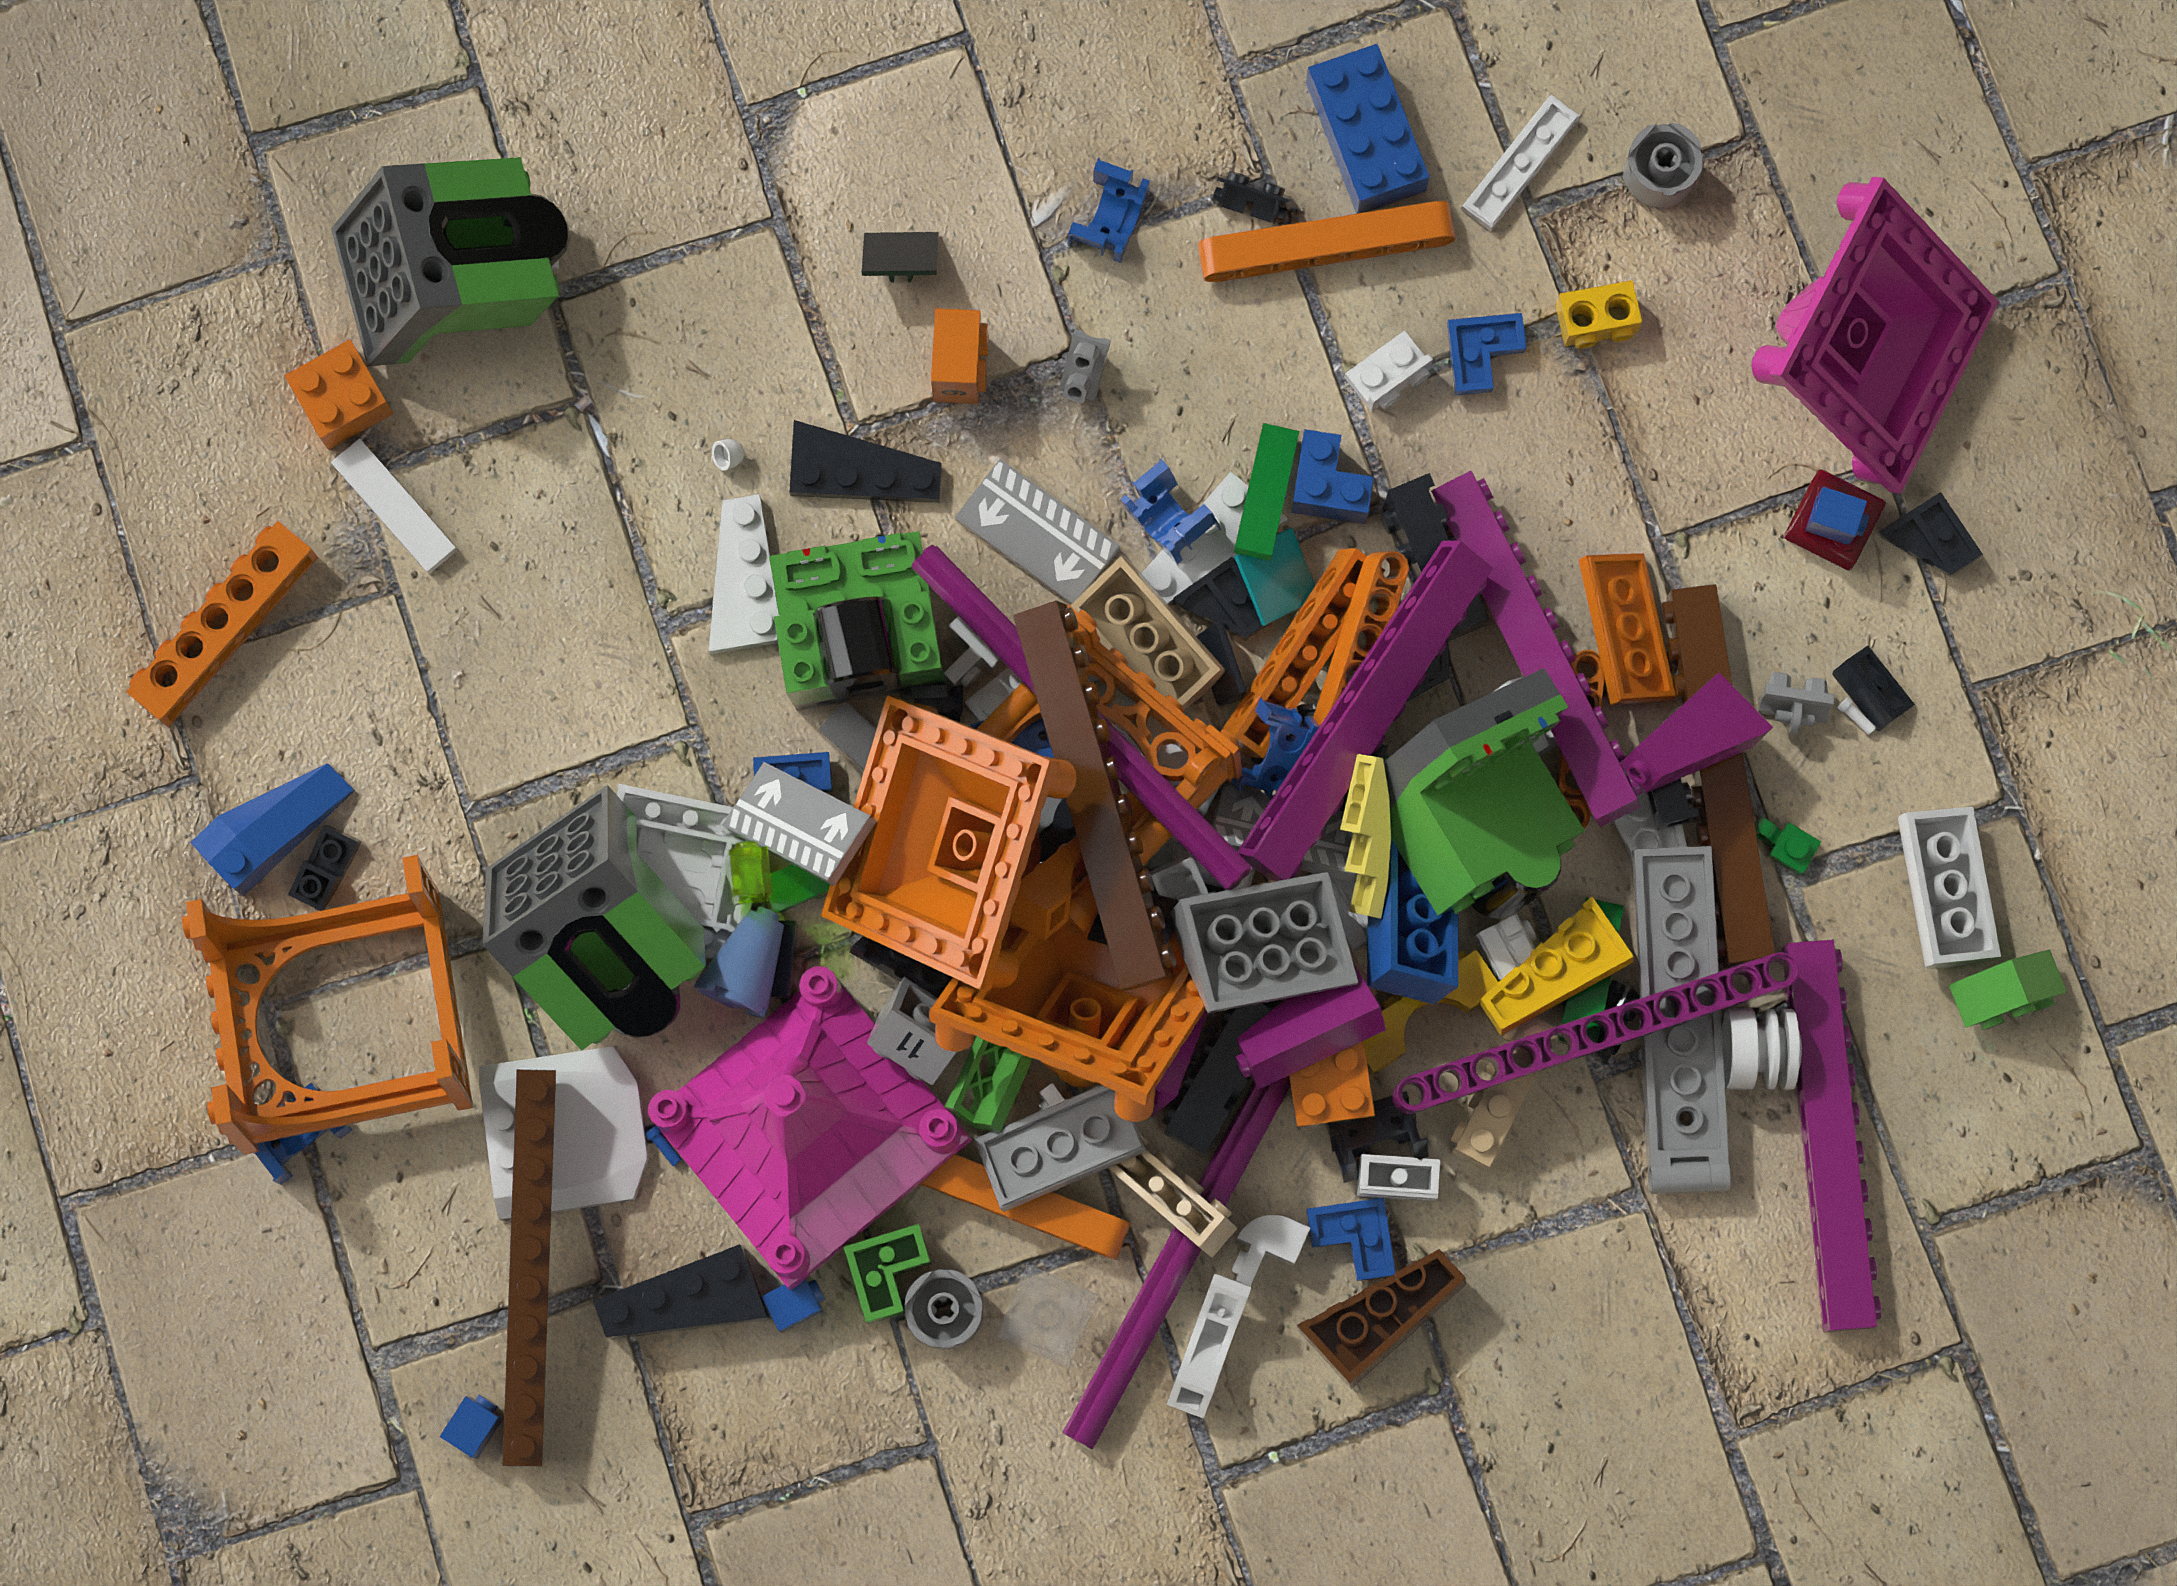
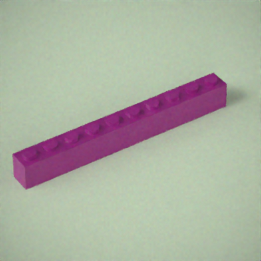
[1431,470,1643,827]
[1237,541,1493,881]
[1781,939,1881,1332]

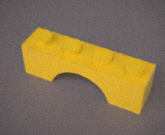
[1364,950,1498,1077]

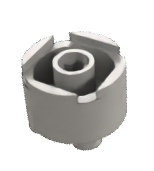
[1623,123,1703,210]
[904,1269,984,1350]

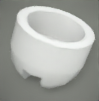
[712,439,745,470]

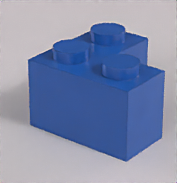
[1291,429,1374,524]

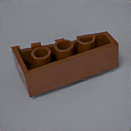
[1297,1249,1466,1389]

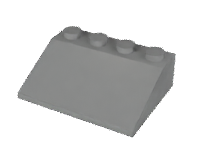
[1170,872,1358,1013]

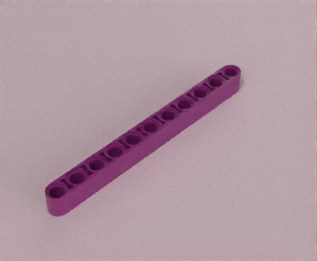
[1392,952,1799,1114]

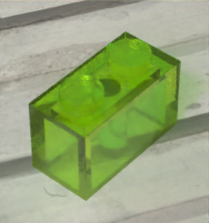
[725,841,772,905]

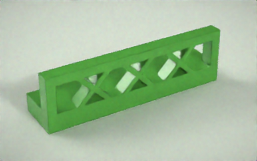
[945,1036,1033,1132]

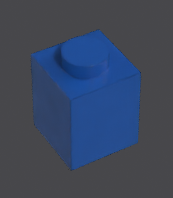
[1805,487,1869,545]
[761,1278,825,1333]
[439,1394,504,1458]

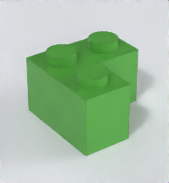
[1949,949,2067,1030]
[844,1224,932,1325]

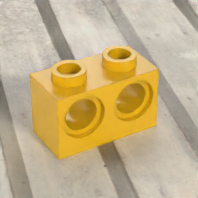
[1555,280,1642,349]

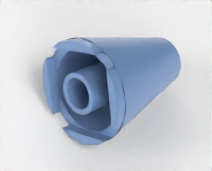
[694,907,784,1018]

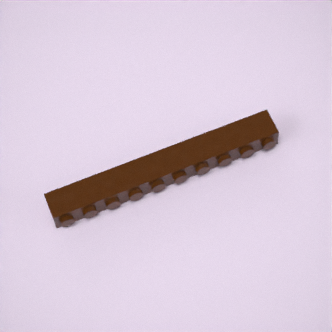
[1662,584,1775,968]
[1013,600,1176,990]
[502,1069,556,1467]

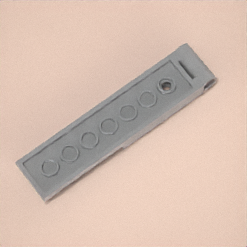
[1632,846,1731,1194]

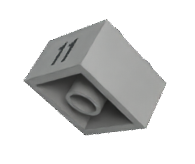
[867,977,956,1085]

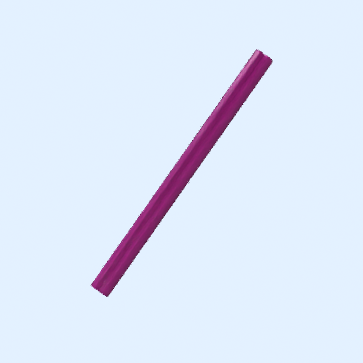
[911,544,1253,890]
[1062,1075,1291,1450]

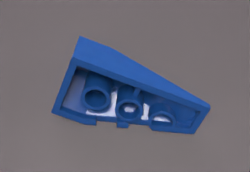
[190,763,355,897]

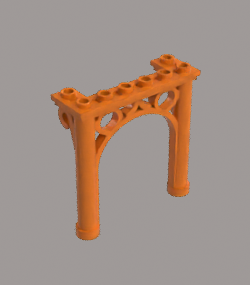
[976,605,1242,935]

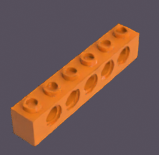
[126,521,319,728]
[1223,548,1385,758]

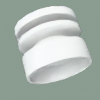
[1722,1008,1802,1090]

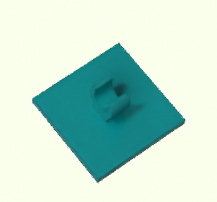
[1234,527,1316,626]

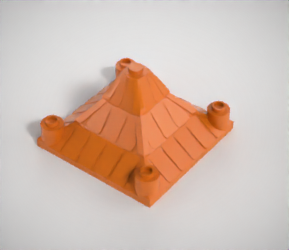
[821,695,1077,991]
[929,881,1206,1122]

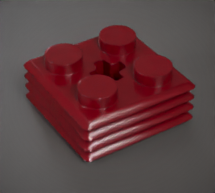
[1784,469,1886,571]

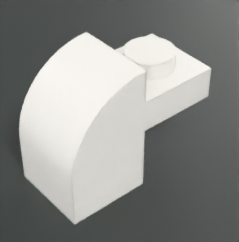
[944,616,1002,688]
[1231,1215,1310,1287]

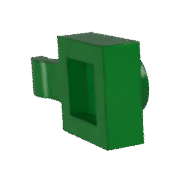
[1754,817,1822,876]

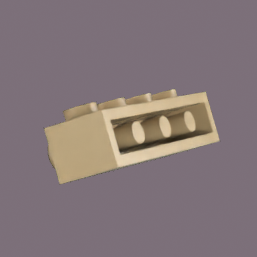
[1450,1017,1557,1171]
[1108,1135,1237,1258]

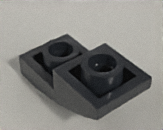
[288,825,362,911]

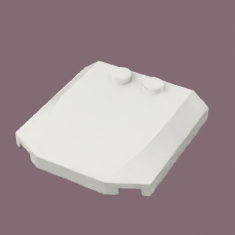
[617,784,762,960]
[479,1046,649,1220]

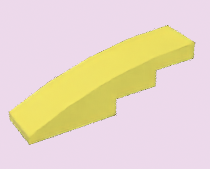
[1340,754,1391,919]

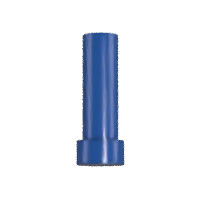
[645,1126,682,1167]

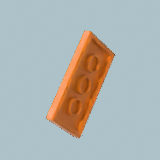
[1578,553,1676,705]

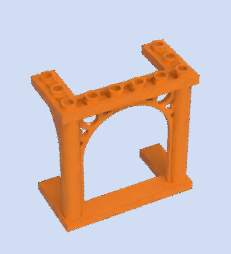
[182,855,474,1155]

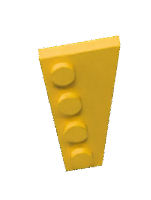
[1480,896,1634,1035]

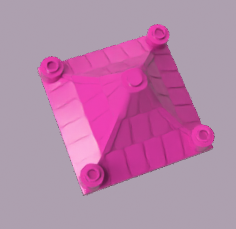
[1751,177,1999,494]
[647,966,972,1291]

